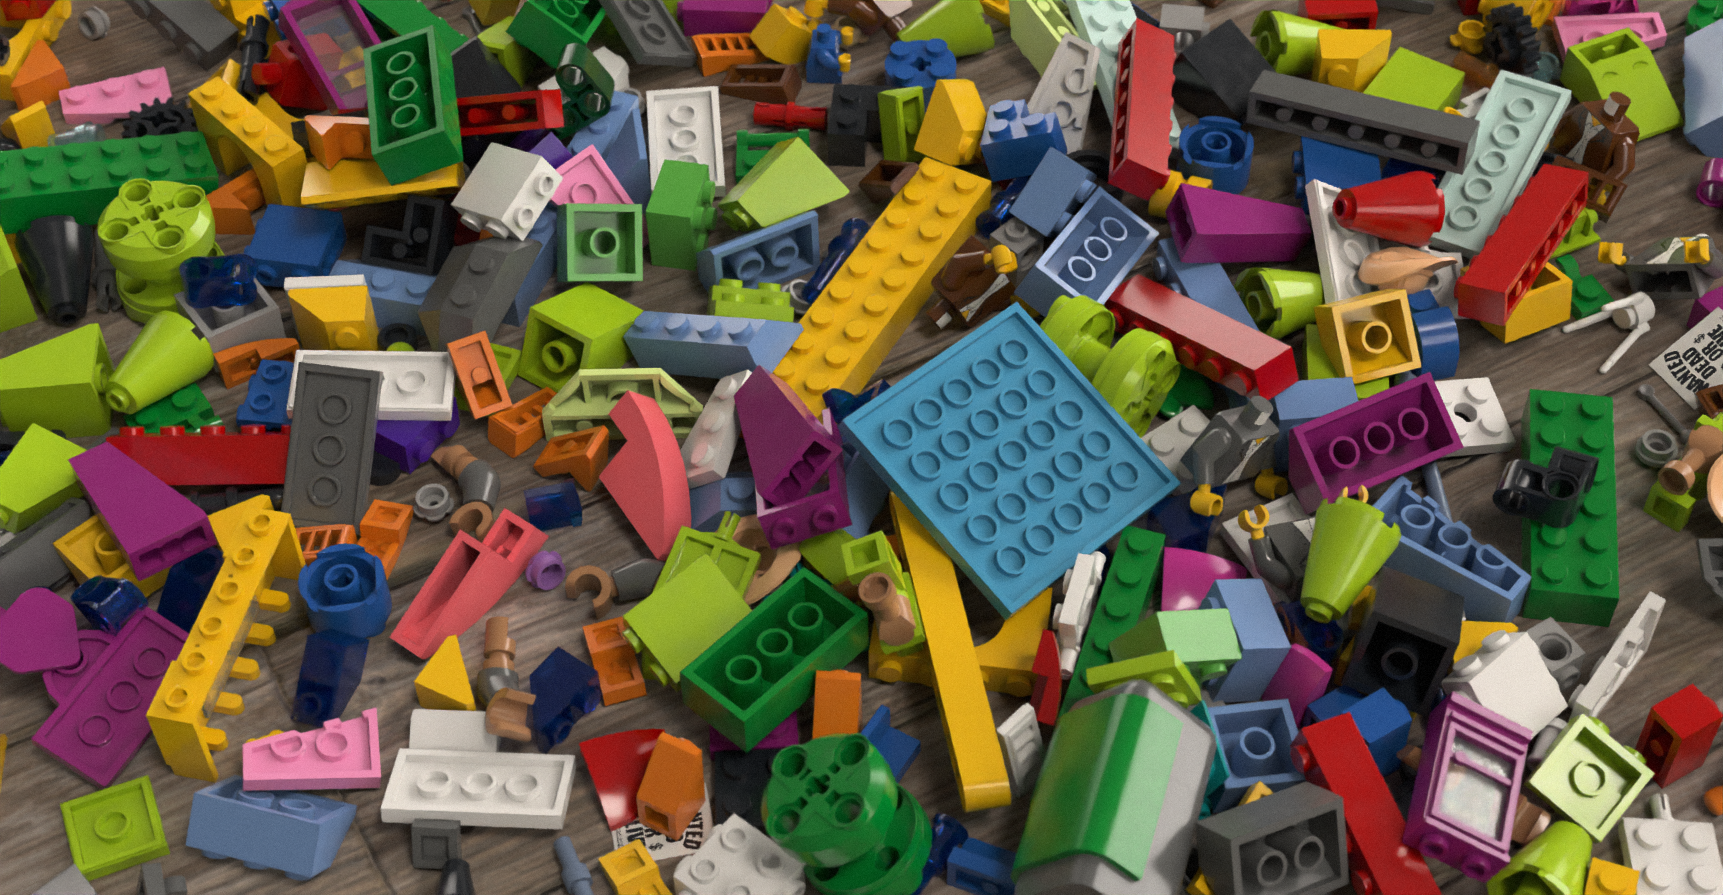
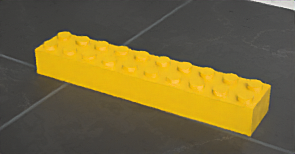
[739,157,992,439]

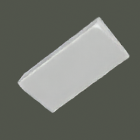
[409,709,501,752]

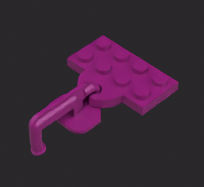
[0,588,189,790]

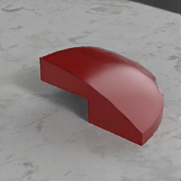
[1029,629,1062,726]
[579,729,666,832]

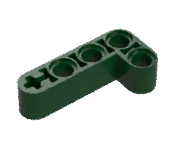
[502,43,615,146]

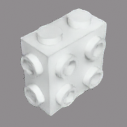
[451,142,563,241]
[1441,630,1568,756]
[673,814,806,895]

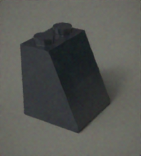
[1171,19,1277,129]
[450,35,522,167]
[1341,566,1465,717]

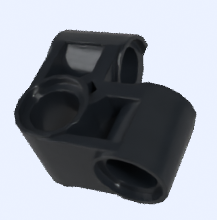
[1492,446,1599,528]

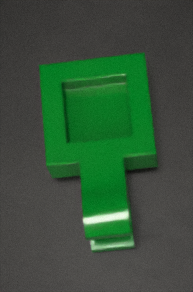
[1555,254,1614,320]

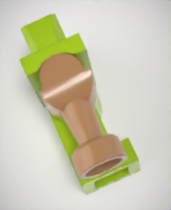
[1643,412,1723,533]
[841,530,926,657]

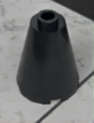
[15,215,94,325]

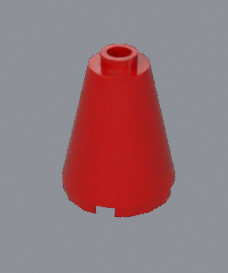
[1332,171,1445,248]

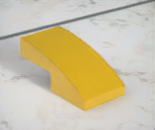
[598,839,672,895]

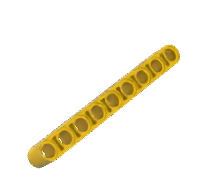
[889,491,1011,813]

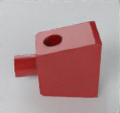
[251,34,343,111]

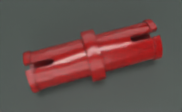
[753,102,828,131]

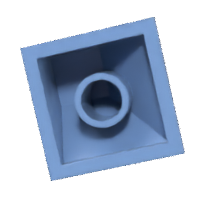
[605,108,651,214]
[689,472,757,533]

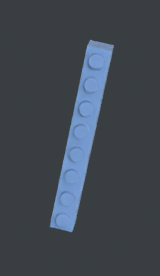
[502,90,639,327]

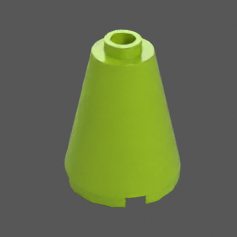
[892,0,995,58]
[1250,10,1343,76]
[1234,267,1326,340]
[104,310,214,414]
[1300,497,1402,623]
[1486,821,1592,895]

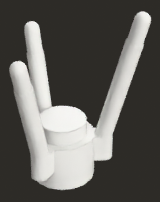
[1562,291,1655,374]

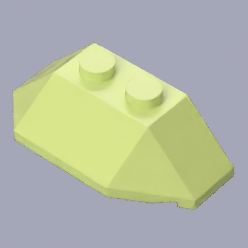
[1009,0,1098,90]
[542,368,703,441]

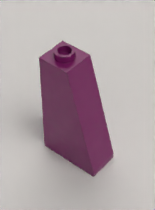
[1165,183,1311,263]
[734,365,843,506]
[68,442,217,582]

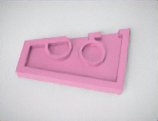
[1551,12,1667,64]
[59,67,172,124]
[549,144,649,247]
[242,707,381,791]

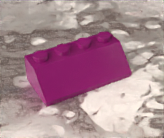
[1289,372,1464,515]

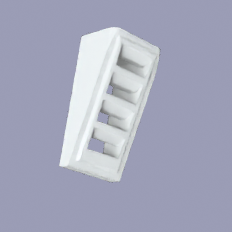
[997,703,1045,798]

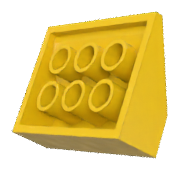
[301,158,466,210]

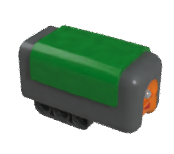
[1010,679,1217,895]

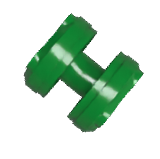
[762,733,932,895]

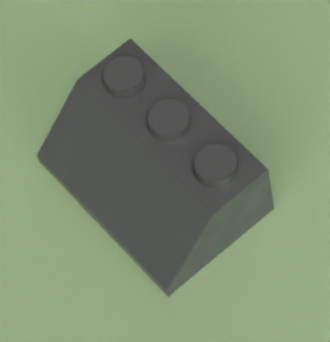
[1195,781,1349,895]

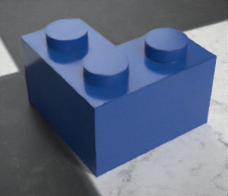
[980,99,1068,182]
[1302,685,1413,778]

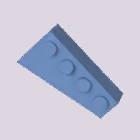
[1373,475,1531,623]

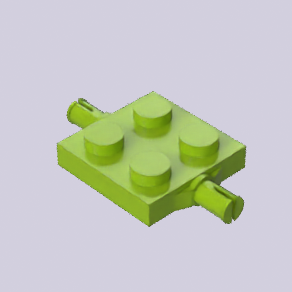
[653,511,762,600]

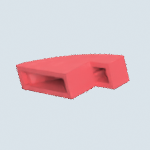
[599,390,691,562]
[390,508,549,660]

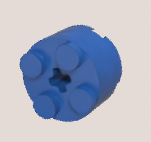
[885,38,957,112]
[1176,116,1254,195]
[298,544,392,643]

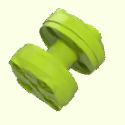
[97,179,230,324]
[1039,295,1181,438]

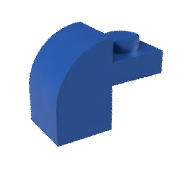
[1407,289,1460,381]

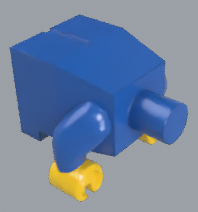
[806,24,853,84]

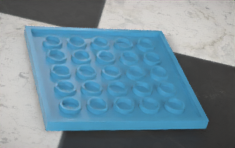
[838,302,1181,620]

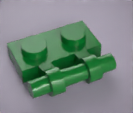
[123,382,224,433]

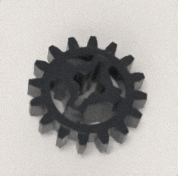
[1483,3,1542,78]
[121,97,199,139]

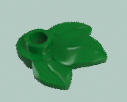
[1159,363,1214,419]

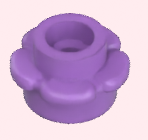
[525,550,566,590]

